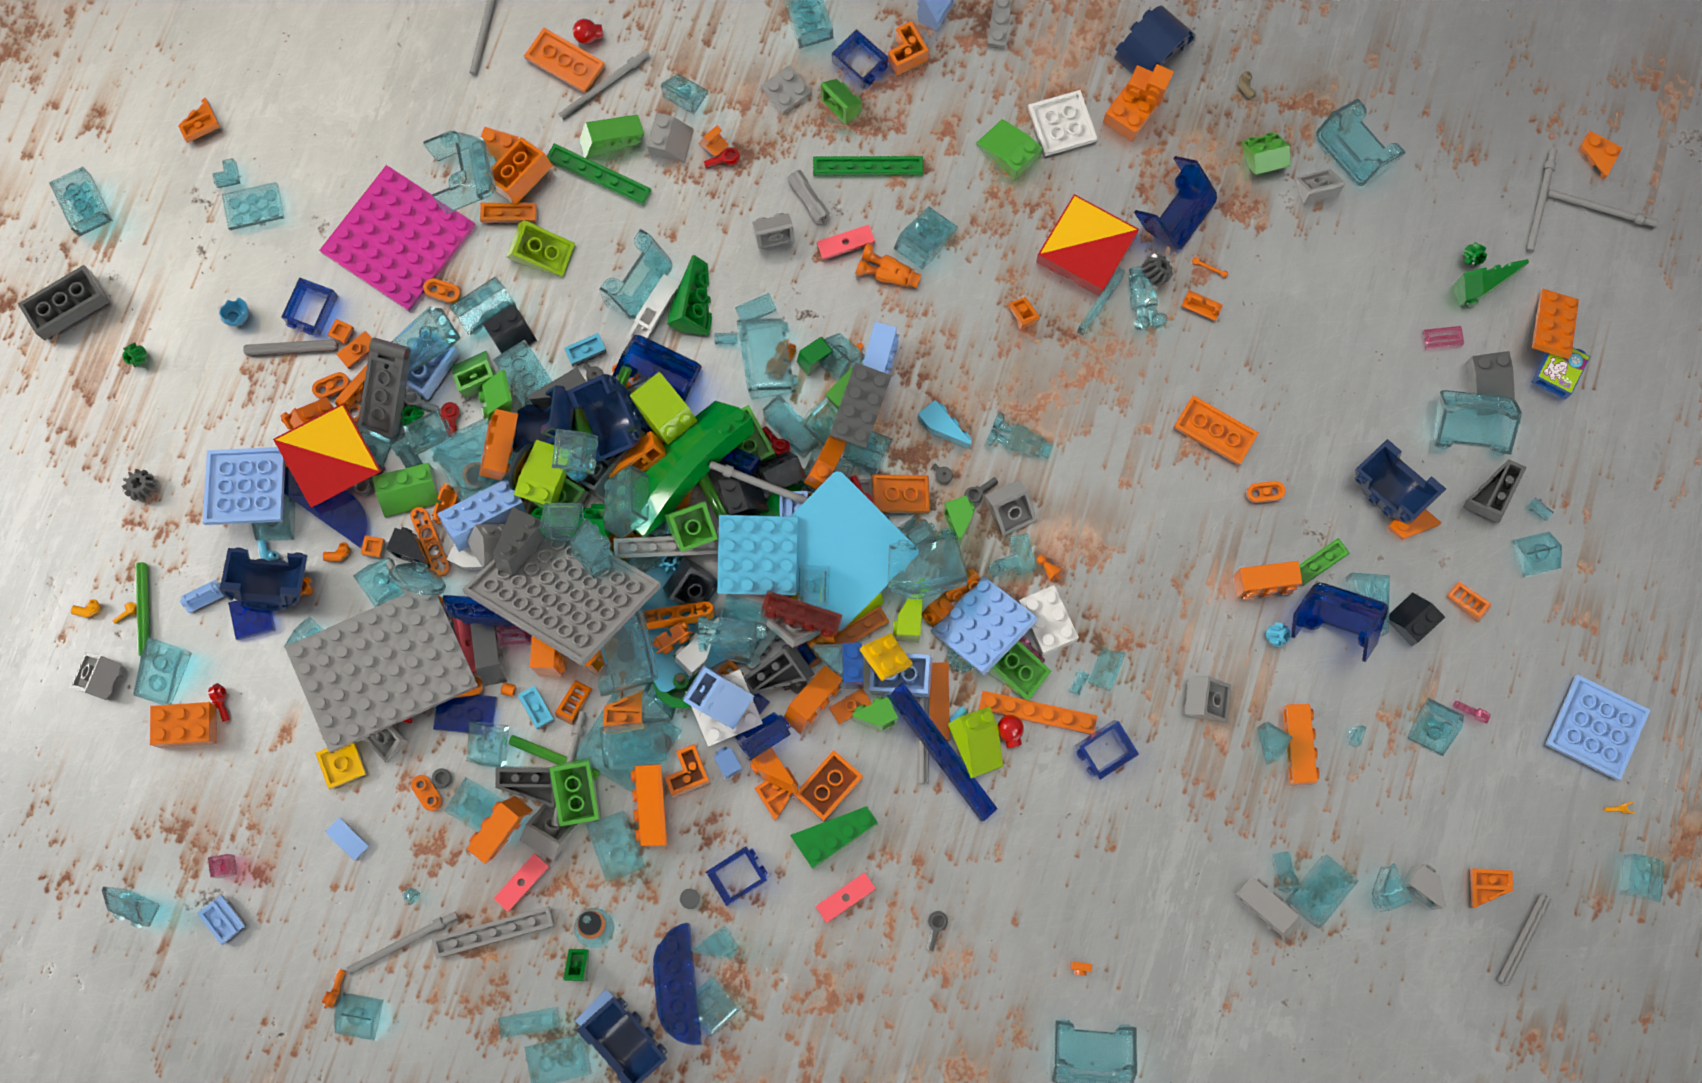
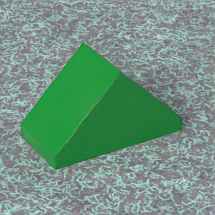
[796,337,833,376]
[563,949,589,981]

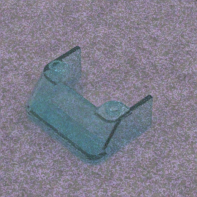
[423,131,496,214]

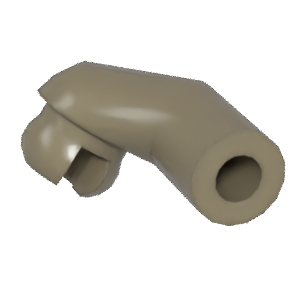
[1239,71,1256,99]

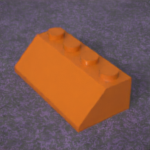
[630,764,667,846]

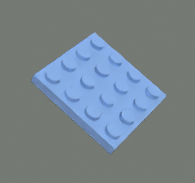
[203,447,285,525]
[930,576,1038,675]
[1545,675,1651,781]

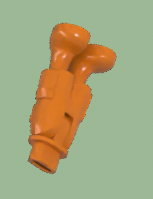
[855,243,921,288]

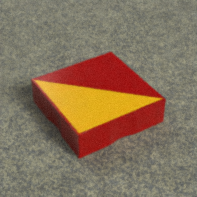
[1036,194,1139,298]
[273,403,382,508]

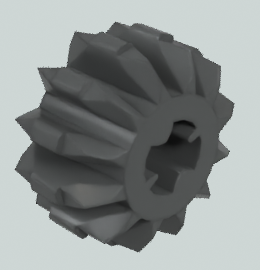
[1142,253,1174,286]
[122,469,157,502]

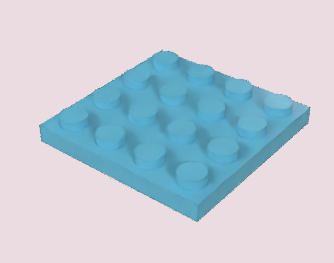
[717,515,798,595]

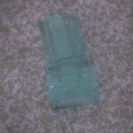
[388,432,423,468]
[1272,851,1299,893]

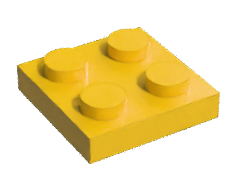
[860,633,913,681]
[315,743,367,790]

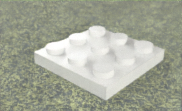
[1028,90,1098,156]
[685,669,763,747]

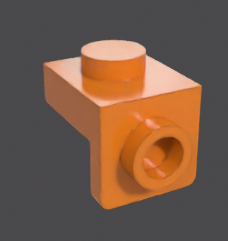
[922,594,954,628]

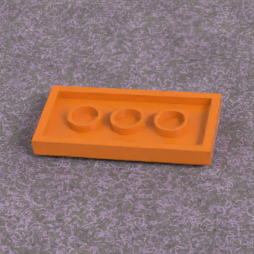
[524,27,605,93]
[1532,289,1579,359]
[1173,395,1259,466]

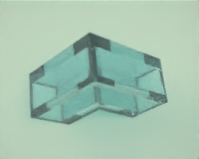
[212,158,240,188]
[988,554,1021,578]

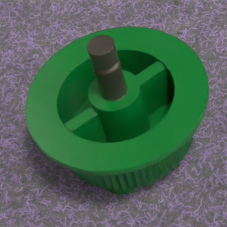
[653,655,700,709]

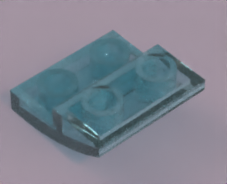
[682,977,740,1037]

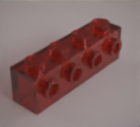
[761,590,843,638]

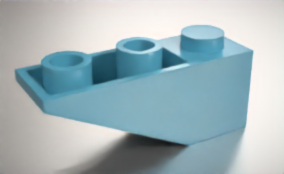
[917,400,972,449]

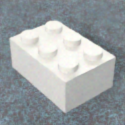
[1018,585,1079,657]

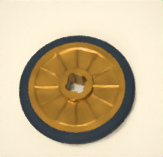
[508,444,534,490]

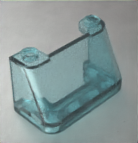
[1316,99,1406,186]
[599,229,673,320]
[737,318,798,400]
[1433,390,1522,455]
[888,528,968,599]
[598,608,658,696]
[1051,1019,1137,1083]

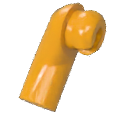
[71,599,100,618]

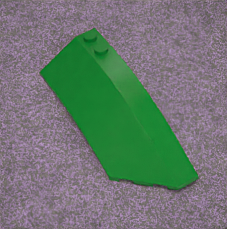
[631,400,755,538]

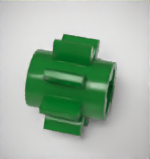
[1463,242,1487,267]
[122,342,147,367]
[400,405,425,429]

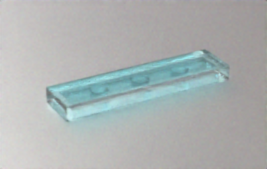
[1077,268,1125,336]

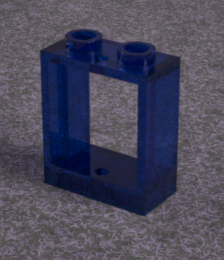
[831,29,888,89]
[281,277,338,336]
[735,712,791,760]
[1075,720,1139,780]
[706,846,769,907]

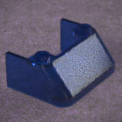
[1134,156,1217,250]
[613,335,702,402]
[1291,583,1388,662]

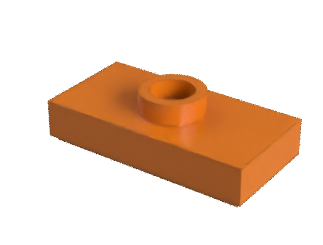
[336,331,372,369]
[829,688,872,725]

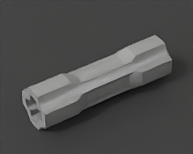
[788,170,830,224]

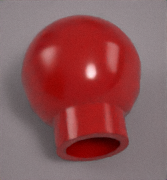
[572,18,603,44]
[998,715,1024,748]

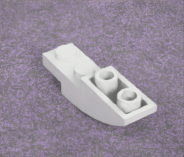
[626,274,680,348]

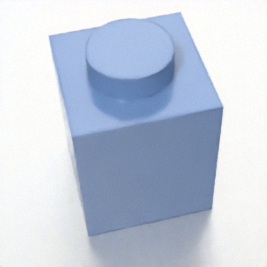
[714,747,743,779]

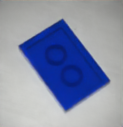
[433,695,498,736]

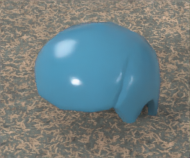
[219,298,249,327]

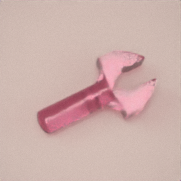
[1019,636,1045,663]
[1453,700,1491,723]

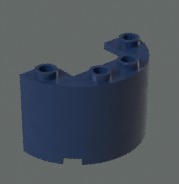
[1114,5,1196,74]
[565,374,642,463]
[513,385,574,453]
[1355,439,1446,524]
[219,547,308,611]
[576,996,668,1083]

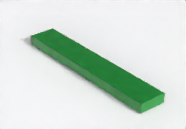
[547,143,652,206]
[813,156,923,176]

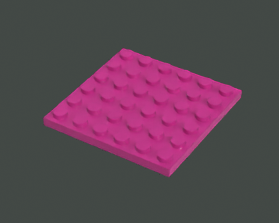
[319,165,476,312]

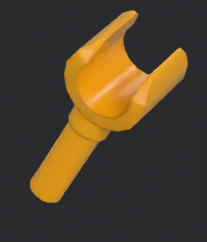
[112,602,137,624]
[1604,802,1636,815]

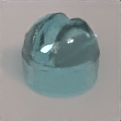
[402,887,420,905]

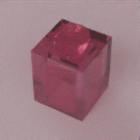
[208,854,238,879]

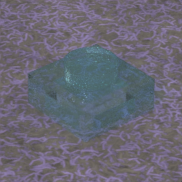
[1348,724,1367,748]

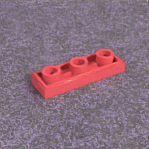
[816,225,875,260]
[452,615,477,673]
[493,853,550,912]
[815,872,876,923]

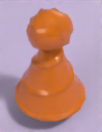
[1037,555,1063,581]
[807,626,838,648]

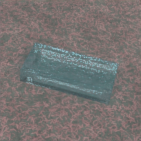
[735,293,777,325]
[1009,533,1037,575]

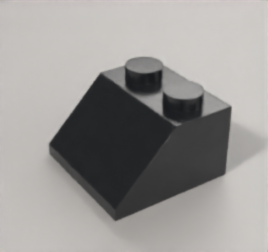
[483,304,537,360]
[754,451,806,494]
[718,474,769,516]
[386,527,431,569]
[663,557,718,613]
[1385,592,1445,646]

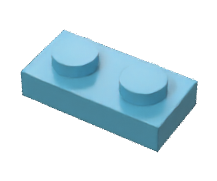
[564,333,606,366]
[518,685,554,729]

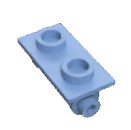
[180,580,224,613]

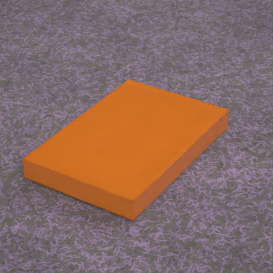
[871,475,930,514]

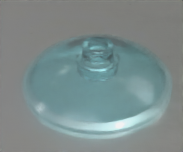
[388,562,446,595]

